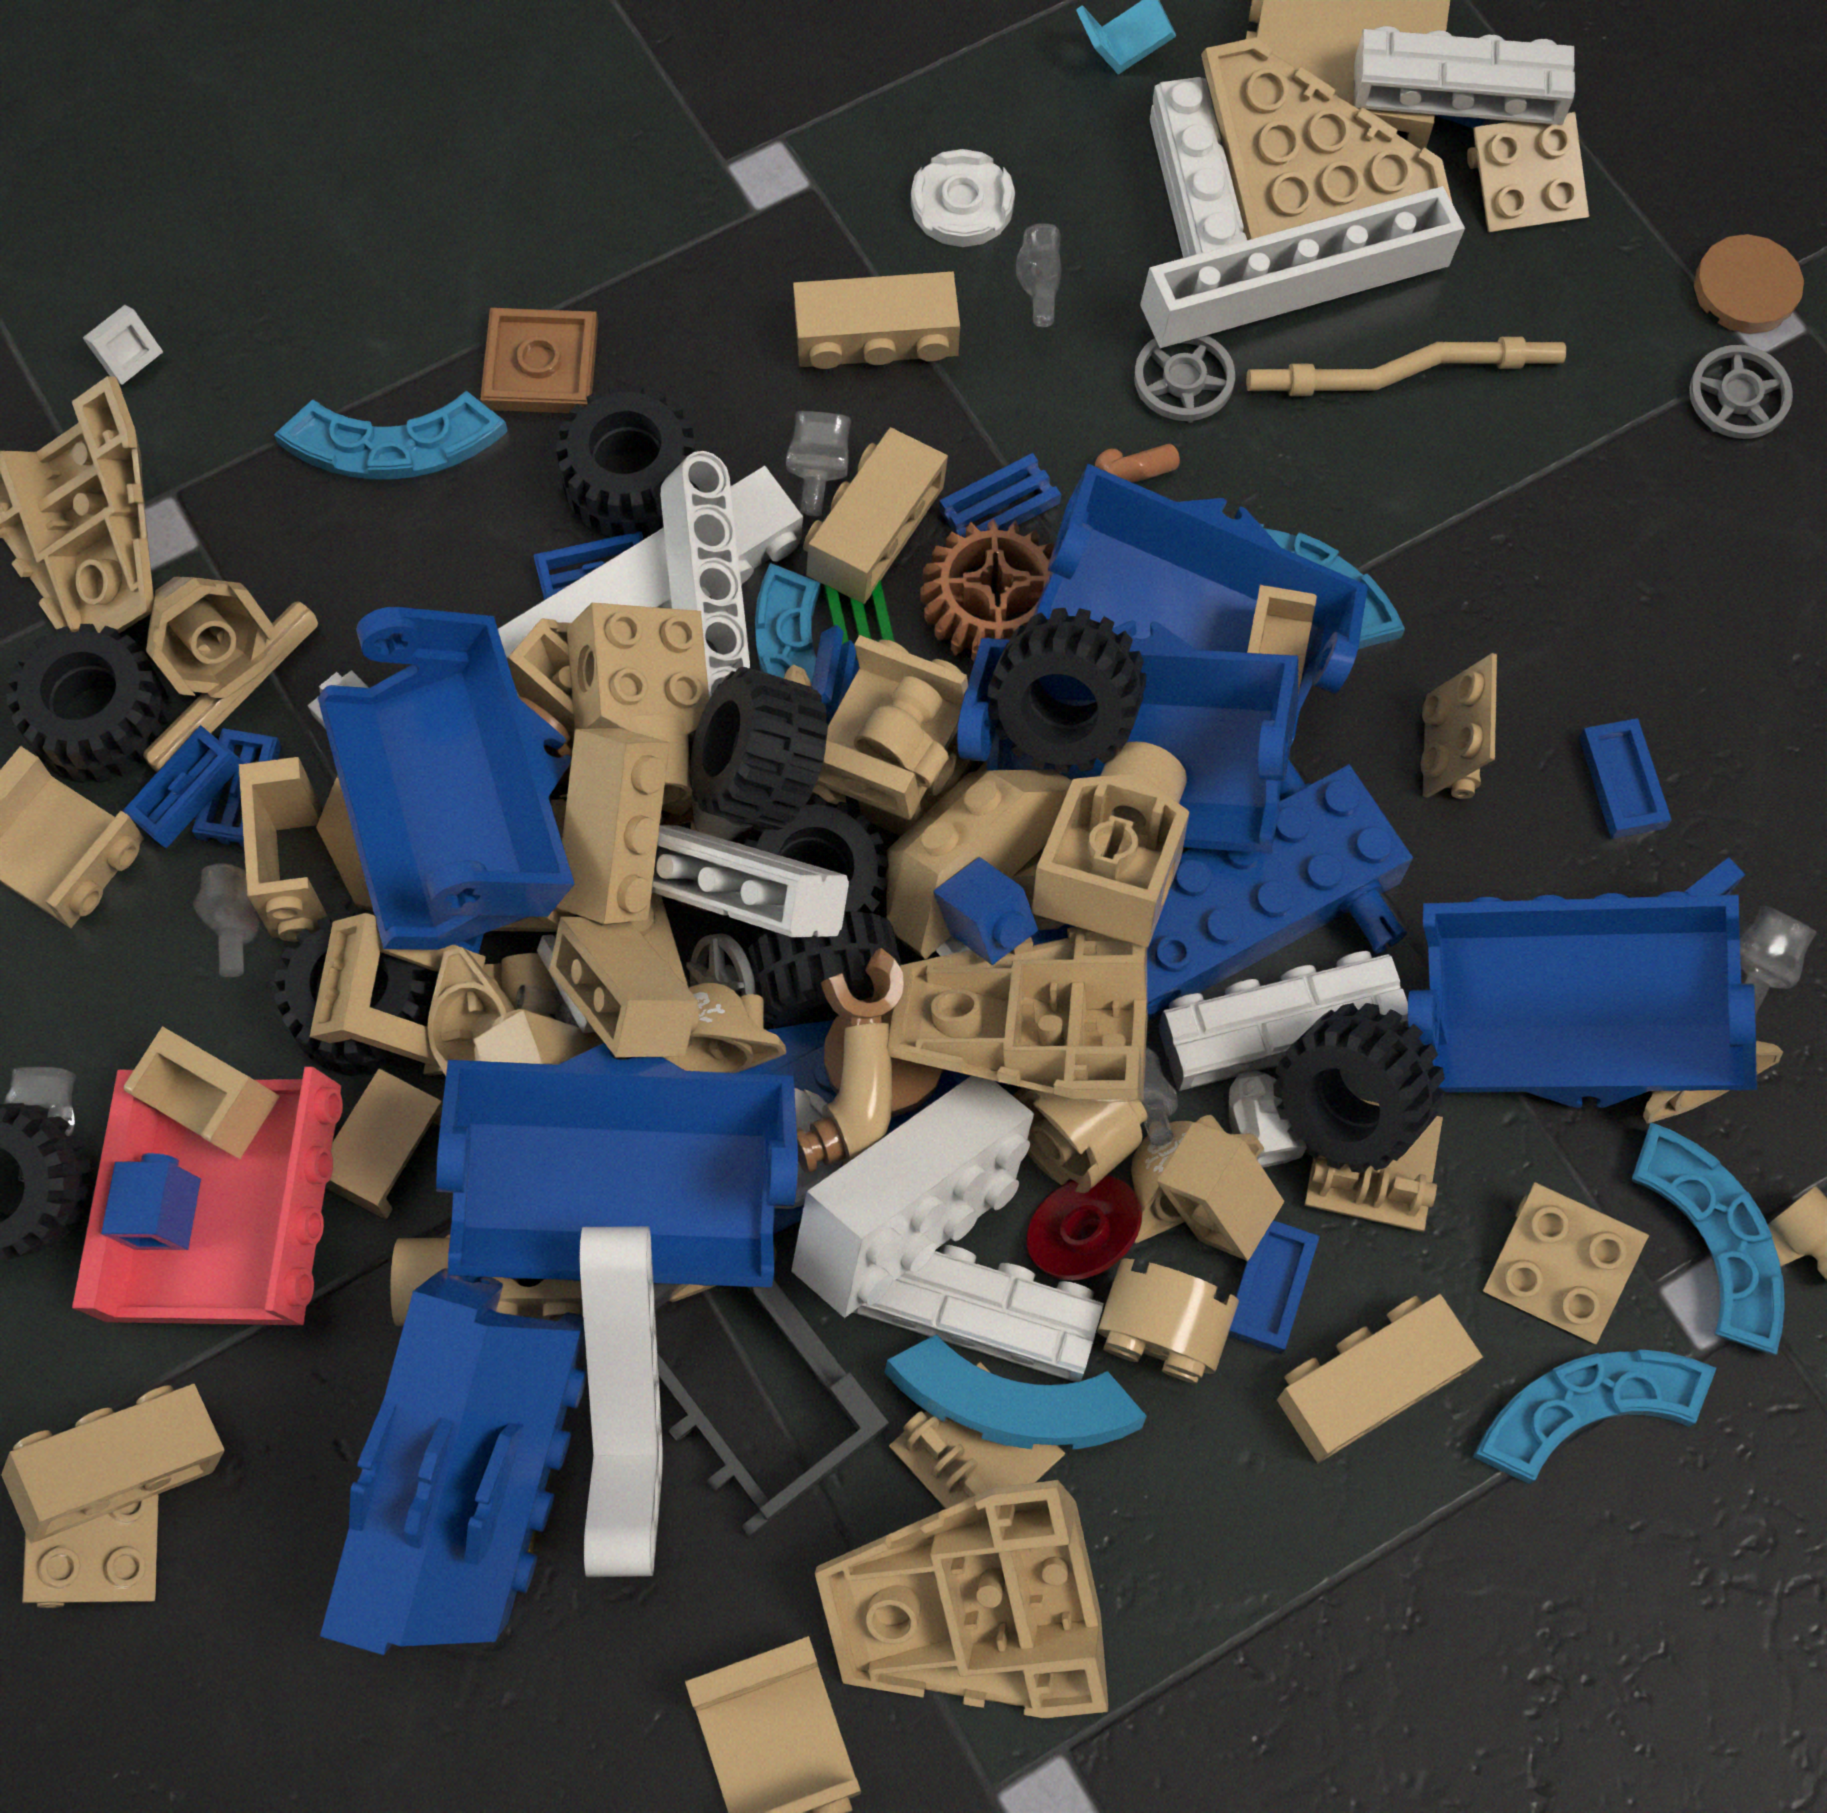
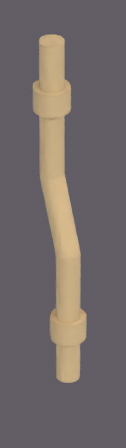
[1246,337,1566,396]

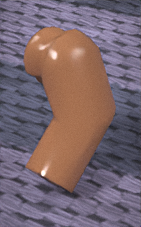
[1095,444,1180,483]

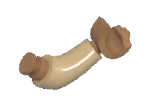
[797,948,904,1174]

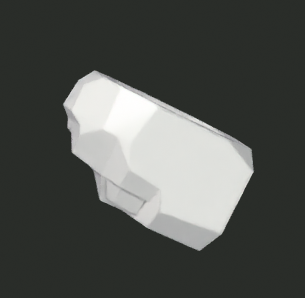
[1229,1071,1307,1168]

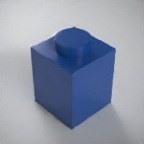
[933,857,1038,965]
[101,1153,201,1250]

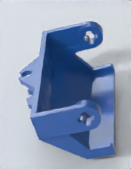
[1033,464,1368,745]
[318,607,575,950]
[957,620,1298,854]
[1408,891,1757,1108]
[436,1043,798,1287]
[320,1268,588,1655]

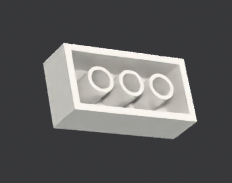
[791,1076,1034,1318]

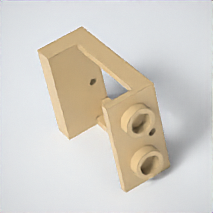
[310,913,486,1076]

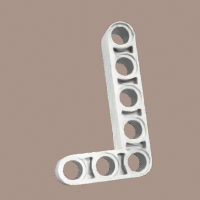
[580,1226,663,1577]

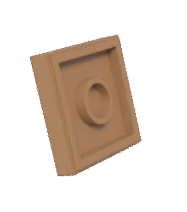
[480,308,598,413]

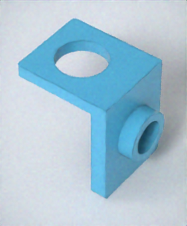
[1076,0,1176,75]

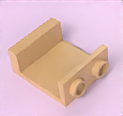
[816,635,968,820]
[0,746,144,928]
[239,757,328,942]
[685,1636,861,1813]

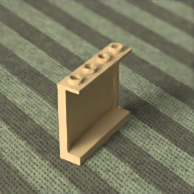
[1246,0,1450,150]

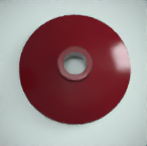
[1027,1176,1142,1280]

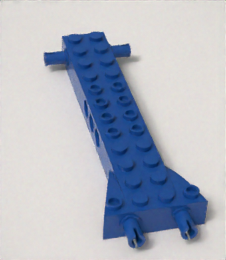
[737,760,1413,1235]

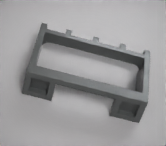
[654,1277,889,1537]

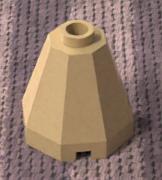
[146,577,274,699]

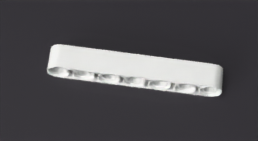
[660,451,752,841]

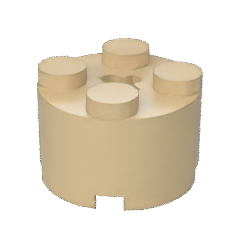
[1012,1087,1147,1194]
[1097,1258,1239,1384]

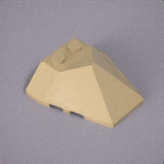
[0,376,154,633]
[887,927,1148,1102]
[815,1480,1108,1718]

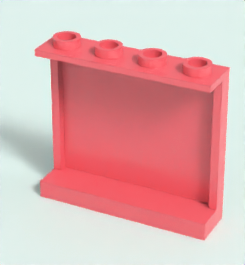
[72,1067,343,1325]

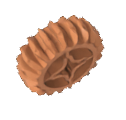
[920,518,1054,662]

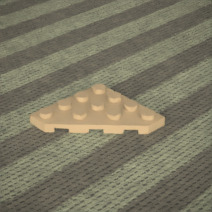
[1201,37,1452,240]

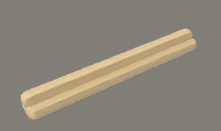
[143,601,318,772]

